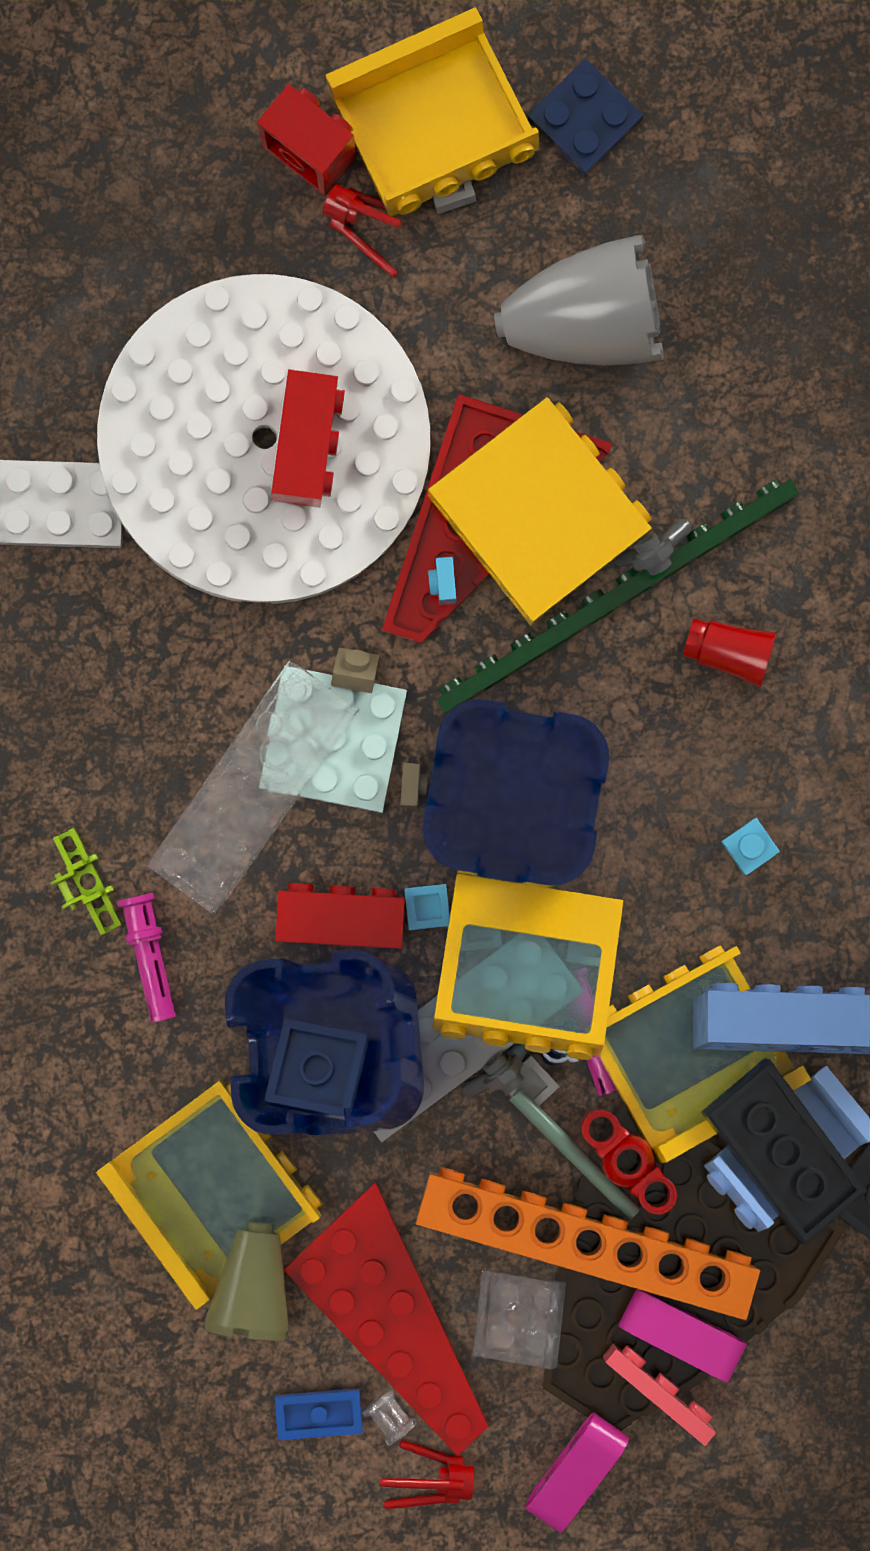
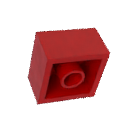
[257,83,356,196]

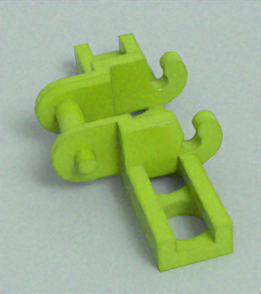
[50,828,123,935]

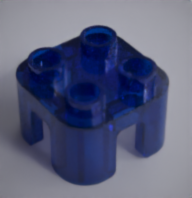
[423,699,609,888]
[225,950,424,1139]

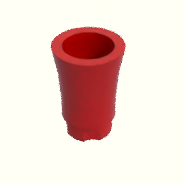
[683,619,777,688]

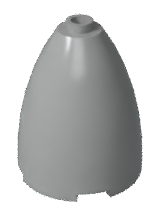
[494,234,664,366]

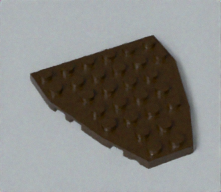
[542,1096,845,1431]

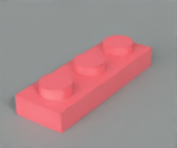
[603,1343,716,1446]

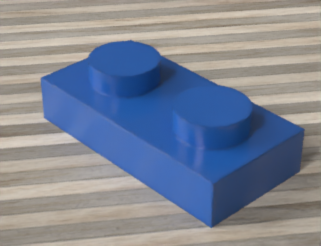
[275,1388,363,1440]

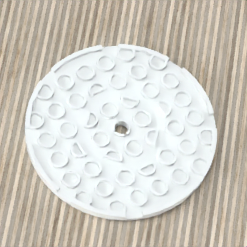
[97,274,430,604]

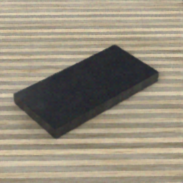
[701,1058,867,1245]

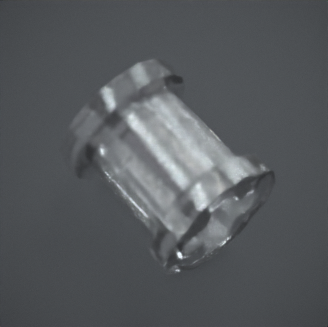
[362,1388,418,1446]

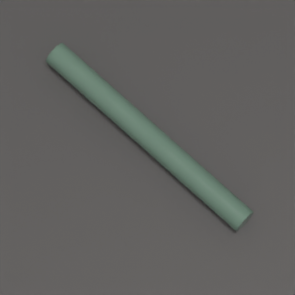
[509,1088,641,1220]

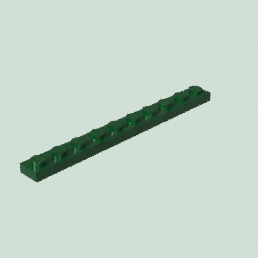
[436,479,800,717]

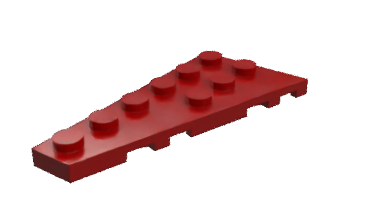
[284,1181,488,1456]

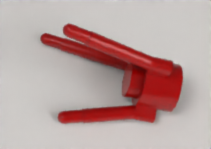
[322,184,401,277]
[379,1440,474,1509]

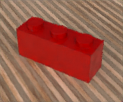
[271,369,345,508]
[275,883,405,949]

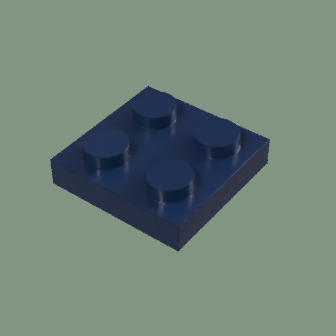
[527,58,644,176]
[264,1019,369,1121]

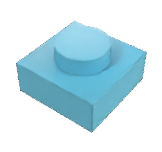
[428,557,456,605]
[721,818,780,876]
[404,884,450,930]

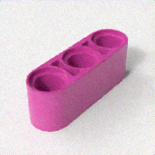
[618,1289,747,1383]
[524,1412,629,1533]

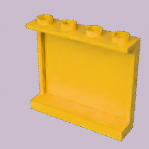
[325,7,540,216]
[428,397,652,626]

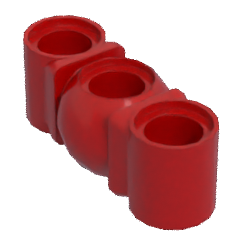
[580,1108,677,1215]

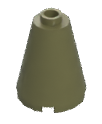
[204,1221,289,1341]

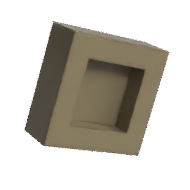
[331,647,380,693]
[400,763,428,808]

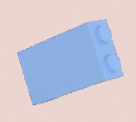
[704,1066,870,1232]

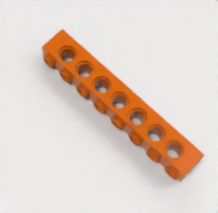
[416,1167,760,1320]

